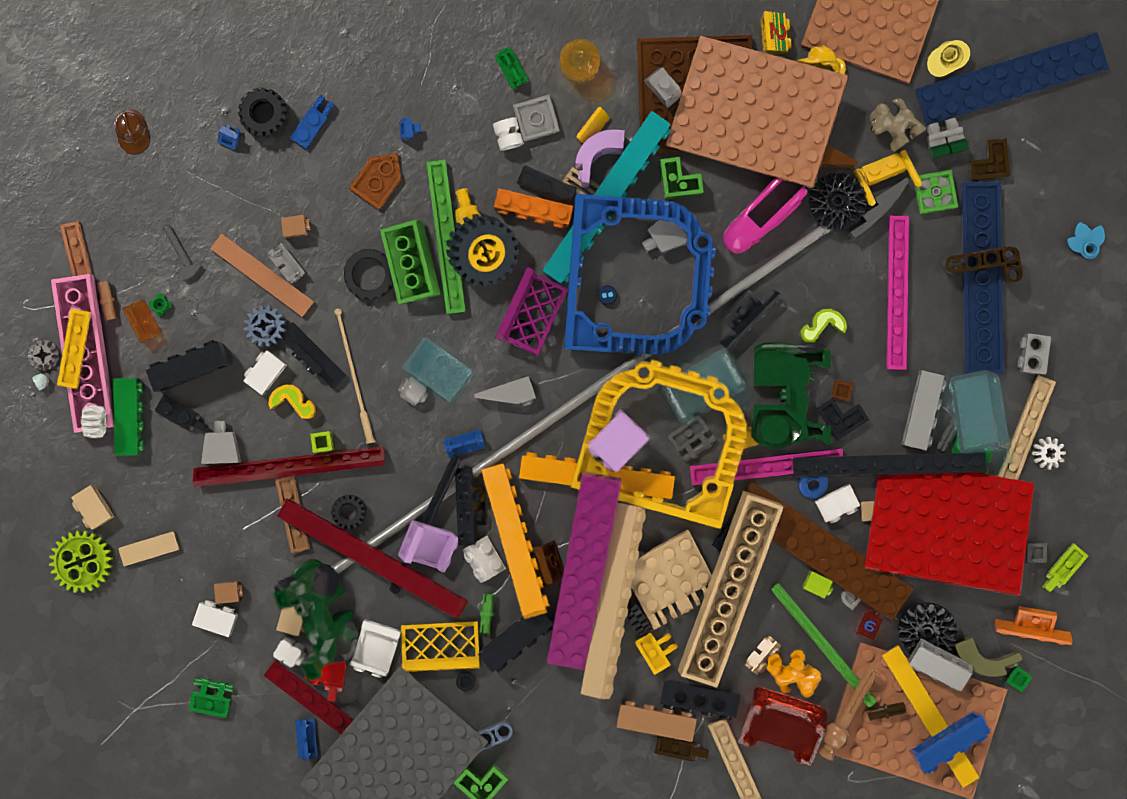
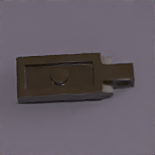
[654,736,709,762]

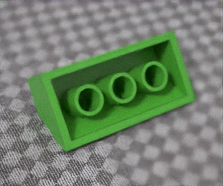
[380,220,441,304]

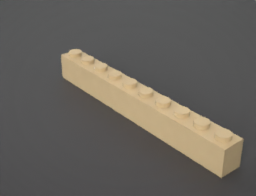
[581,503,646,699]

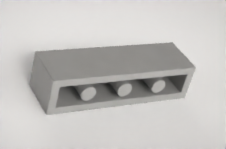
[901,370,946,451]

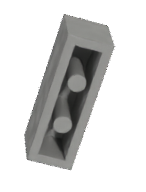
[909,639,973,692]

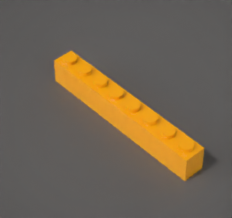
[519,452,675,499]
[481,463,549,619]

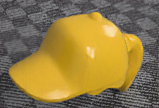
[797,45,846,75]

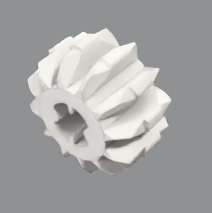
[81,405,107,438]
[1032,437,1066,470]

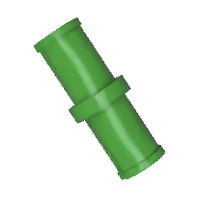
[479,594,495,634]

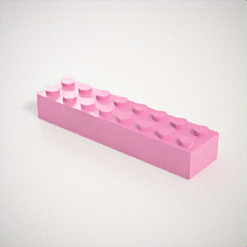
[51,274,114,433]

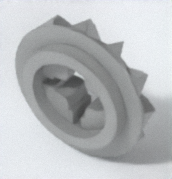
[28,340,59,370]

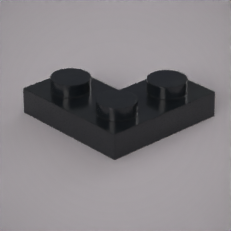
[816,398,870,441]

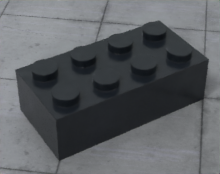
[145,340,232,393]
[478,613,554,673]

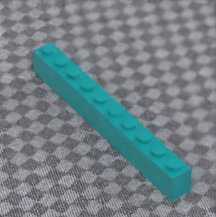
[542,111,671,283]

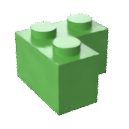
[659,157,704,200]
[454,764,509,799]

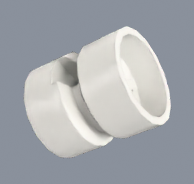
[493,117,524,151]

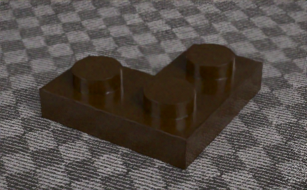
[969,138,1010,180]

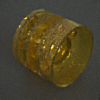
[560,39,600,84]

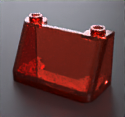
[738,687,827,766]

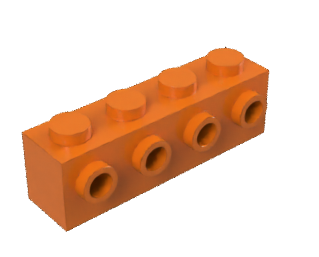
[494,188,573,229]

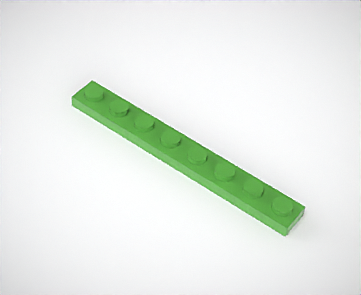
[426,160,466,314]

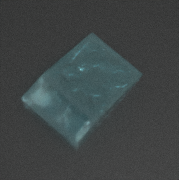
[402,336,472,402]

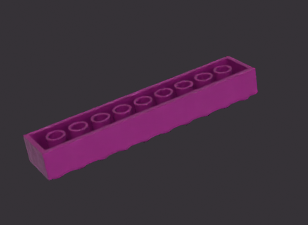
[547,471,621,670]

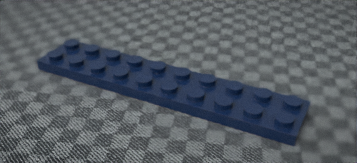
[914,32,1109,126]
[961,182,1004,374]

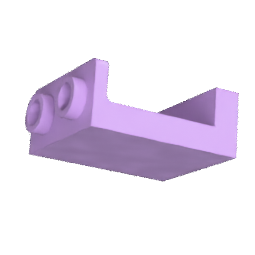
[588,409,649,472]
[398,520,458,573]

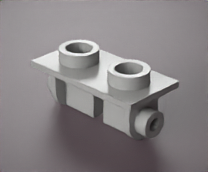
[268,243,305,283]

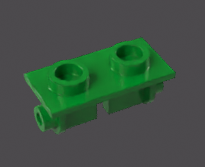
[494,47,529,90]

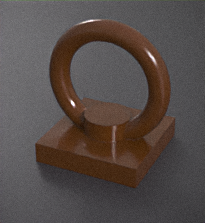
[508,540,564,589]

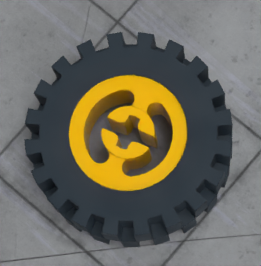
[446,214,519,286]

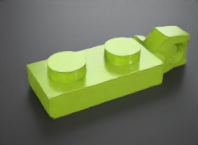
[1042,543,1088,592]

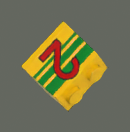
[761,11,791,56]

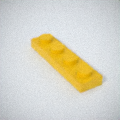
[57,309,92,389]

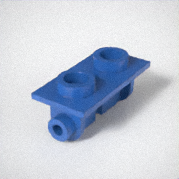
[444,429,485,458]
[295,718,318,760]

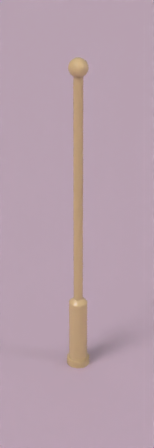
[334,309,375,444]

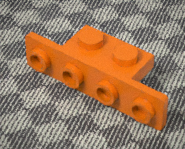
[994,606,1073,645]

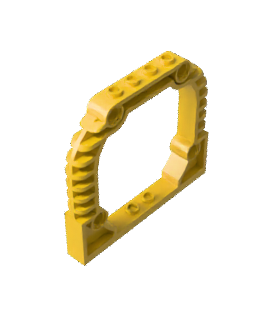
[571,360,747,529]

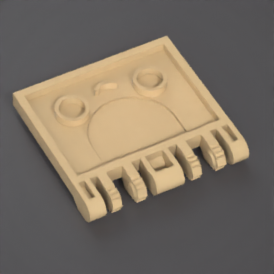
[631,530,712,630]

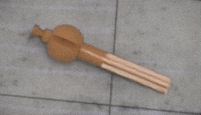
[817,667,878,761]

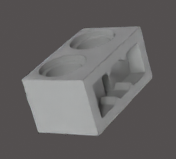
[1017,333,1051,375]

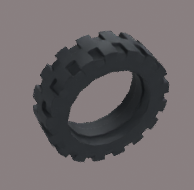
[343,249,393,300]

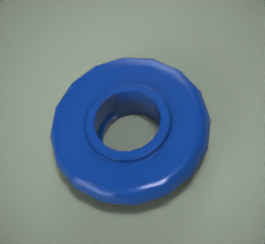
[798,477,828,499]

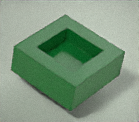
[1005,666,1033,693]

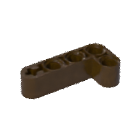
[942,246,1023,284]

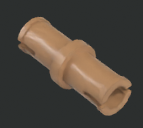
[97,281,117,321]

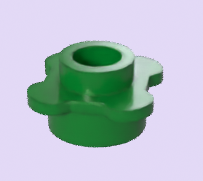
[148,293,172,316]

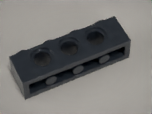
[659,679,740,720]

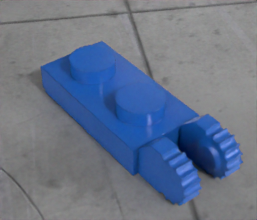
[290,95,335,149]

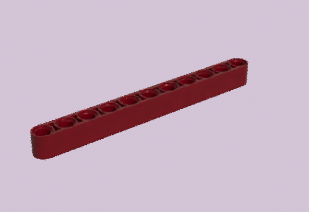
[277,498,469,619]

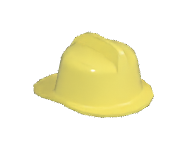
[927,40,970,77]

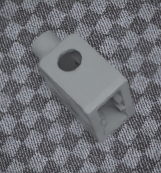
[644,68,682,109]
[642,220,686,254]
[201,421,241,464]

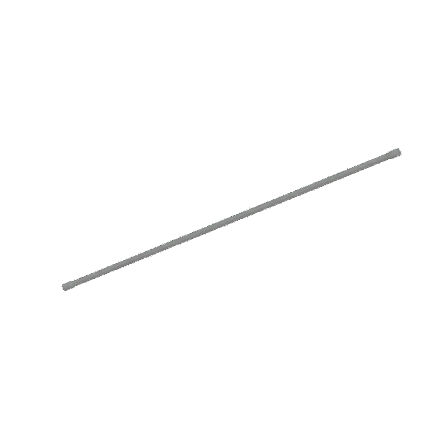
[331,225,832,574]

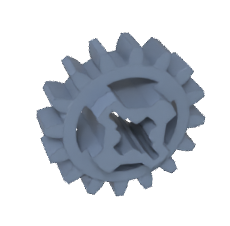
[244,305,286,347]

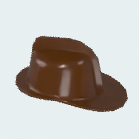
[115,109,149,154]

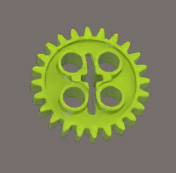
[49,530,113,593]

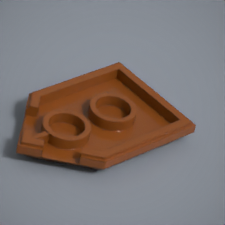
[348,153,402,210]

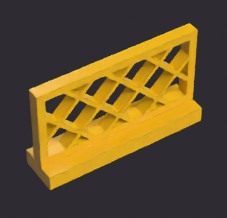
[401,621,480,672]

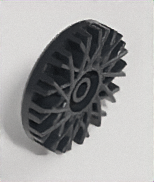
[808,172,867,231]
[898,603,957,653]

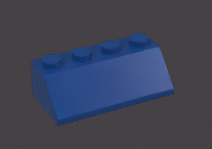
[909,710,990,773]

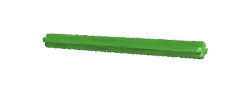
[771,584,877,707]

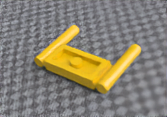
[853,150,922,206]

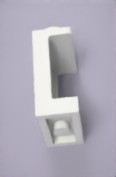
[350,619,401,678]

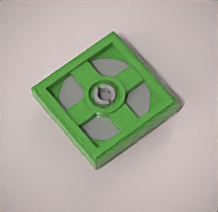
[914,170,958,214]

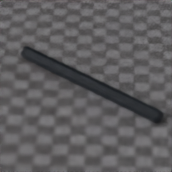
[389,454,462,594]

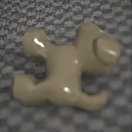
[869,98,926,152]

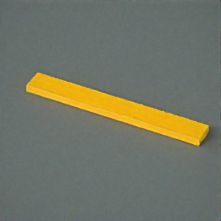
[882,645,979,788]

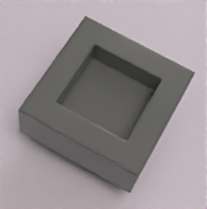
[1026,543,1047,563]

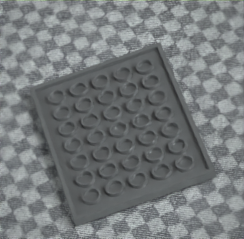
[299,666,488,799]

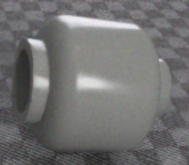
[398,377,428,405]

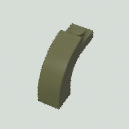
[953,636,1022,677]

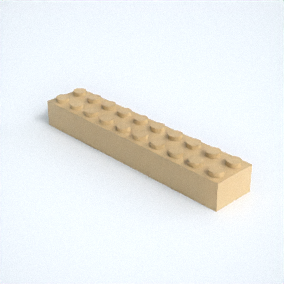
[678,491,783,687]

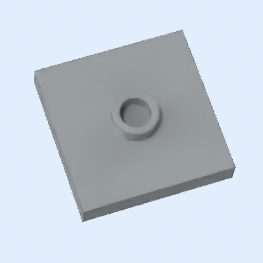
[513,95,560,143]

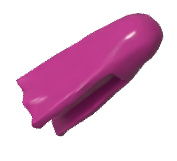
[723,177,807,254]

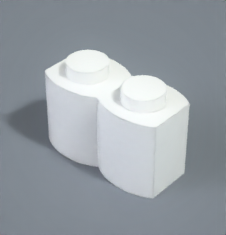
[815,484,860,524]

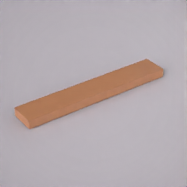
[210,233,314,317]

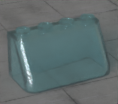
[660,348,746,424]
[949,370,1010,454]

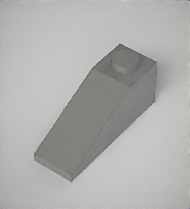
[474,376,536,406]

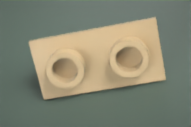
[745,636,781,675]

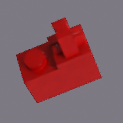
[305,661,347,702]

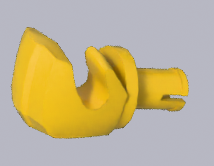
[455,188,481,225]

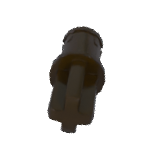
[867,702,906,721]

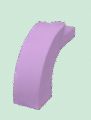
[575,130,625,189]

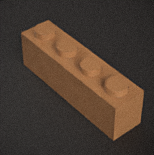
[616,700,697,742]

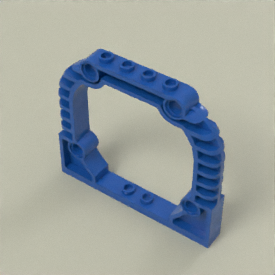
[564,194,715,355]

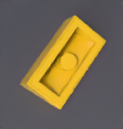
[576,107,610,144]

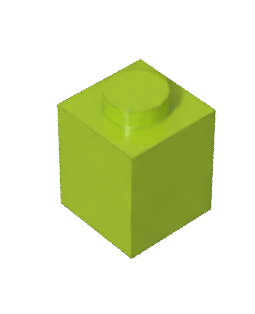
[310,431,334,453]
[802,571,834,599]

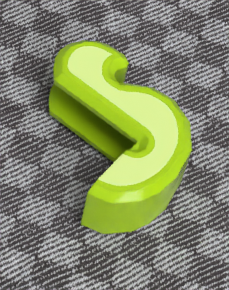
[799,309,847,343]

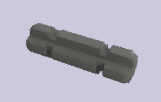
[937,416,962,453]

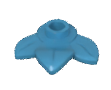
[1067,222,1105,259]

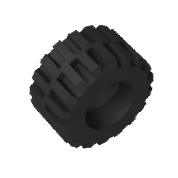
[238,87,289,139]

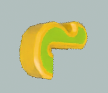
[268,384,316,419]

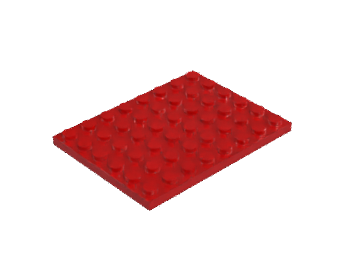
[864,473,1034,596]

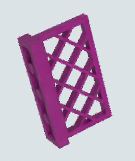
[494,267,568,356]

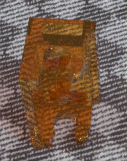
[122,300,162,343]

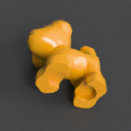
[767,650,822,698]

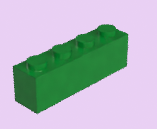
[113,378,144,456]

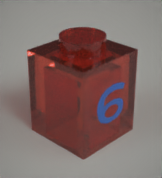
[854,609,883,640]

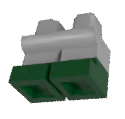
[926,118,969,160]

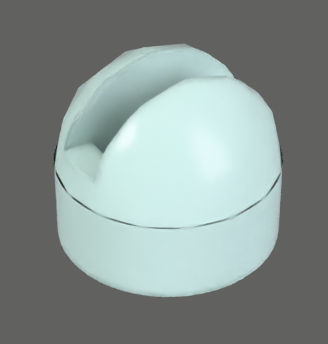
[32,374,49,391]

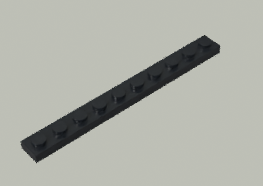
[792,452,987,478]

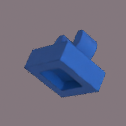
[399,118,421,140]
[217,124,240,150]

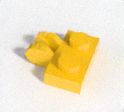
[634,631,678,675]

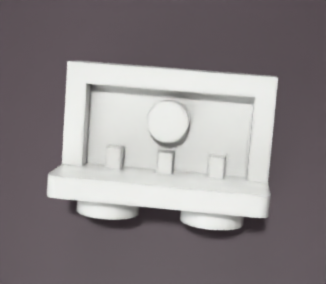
[462,536,506,583]

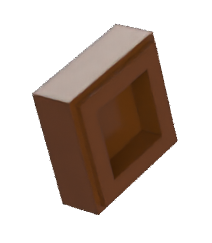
[830,379,854,402]

